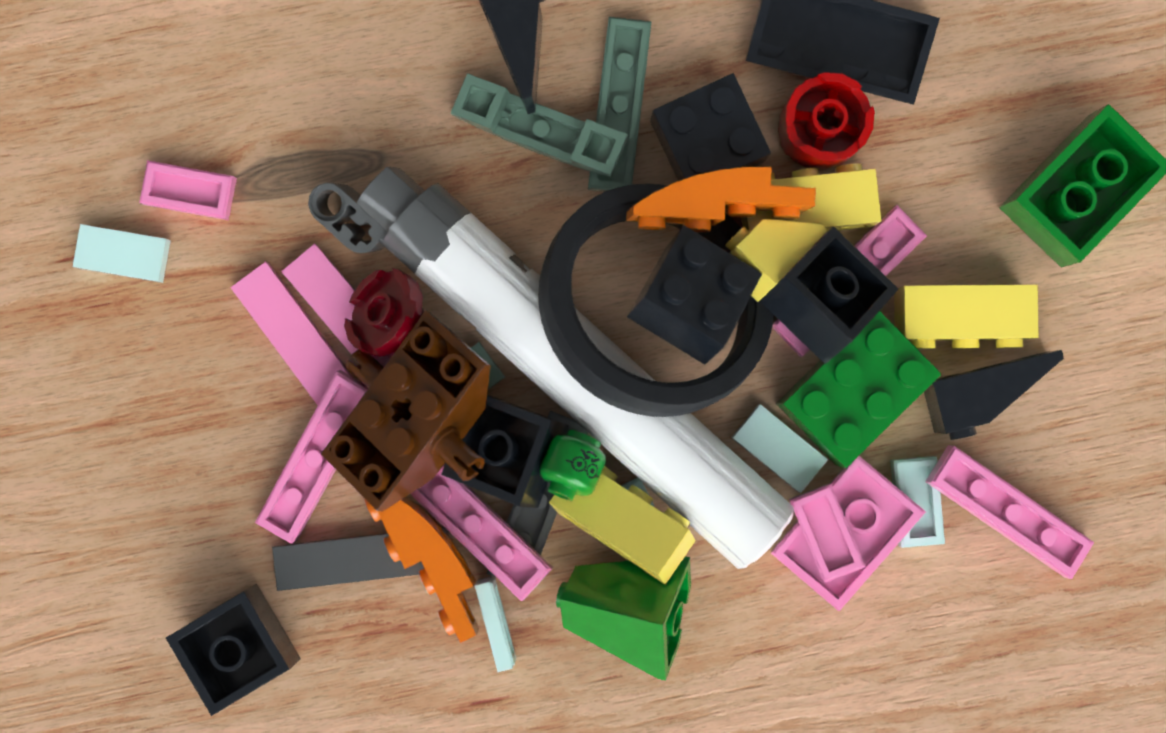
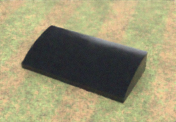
[745,0,940,105]

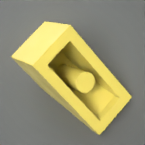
[725,219,828,302]

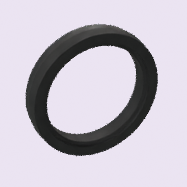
[538,184,774,417]

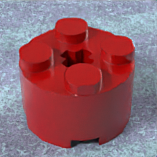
[778,72,875,170]

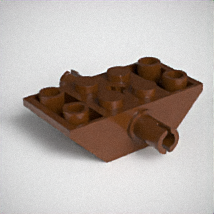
[321,310,491,512]

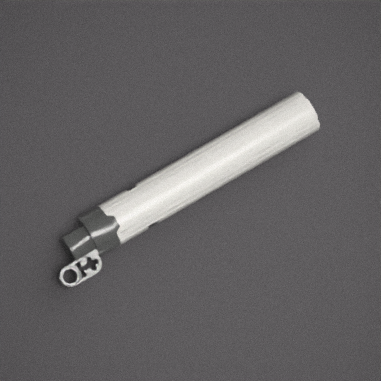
[308,166,794,569]

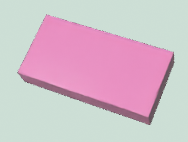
[139,160,237,221]
[789,483,866,583]

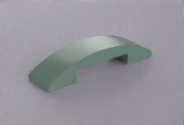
[451,73,628,177]

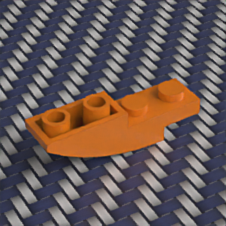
[626,167,816,233]
[365,497,479,643]

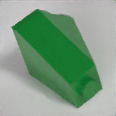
[556,556,691,681]

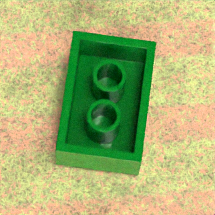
[999,104,1166,268]
[776,311,942,468]

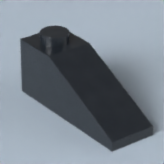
[479,0,546,114]
[924,350,1064,440]

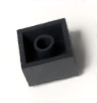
[650,73,771,181]
[627,225,762,365]
[760,226,899,364]
[441,395,569,508]
[166,584,301,716]

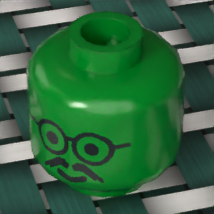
[539,430,606,501]

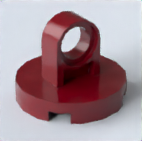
[344,268,425,357]

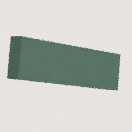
[588,17,652,192]

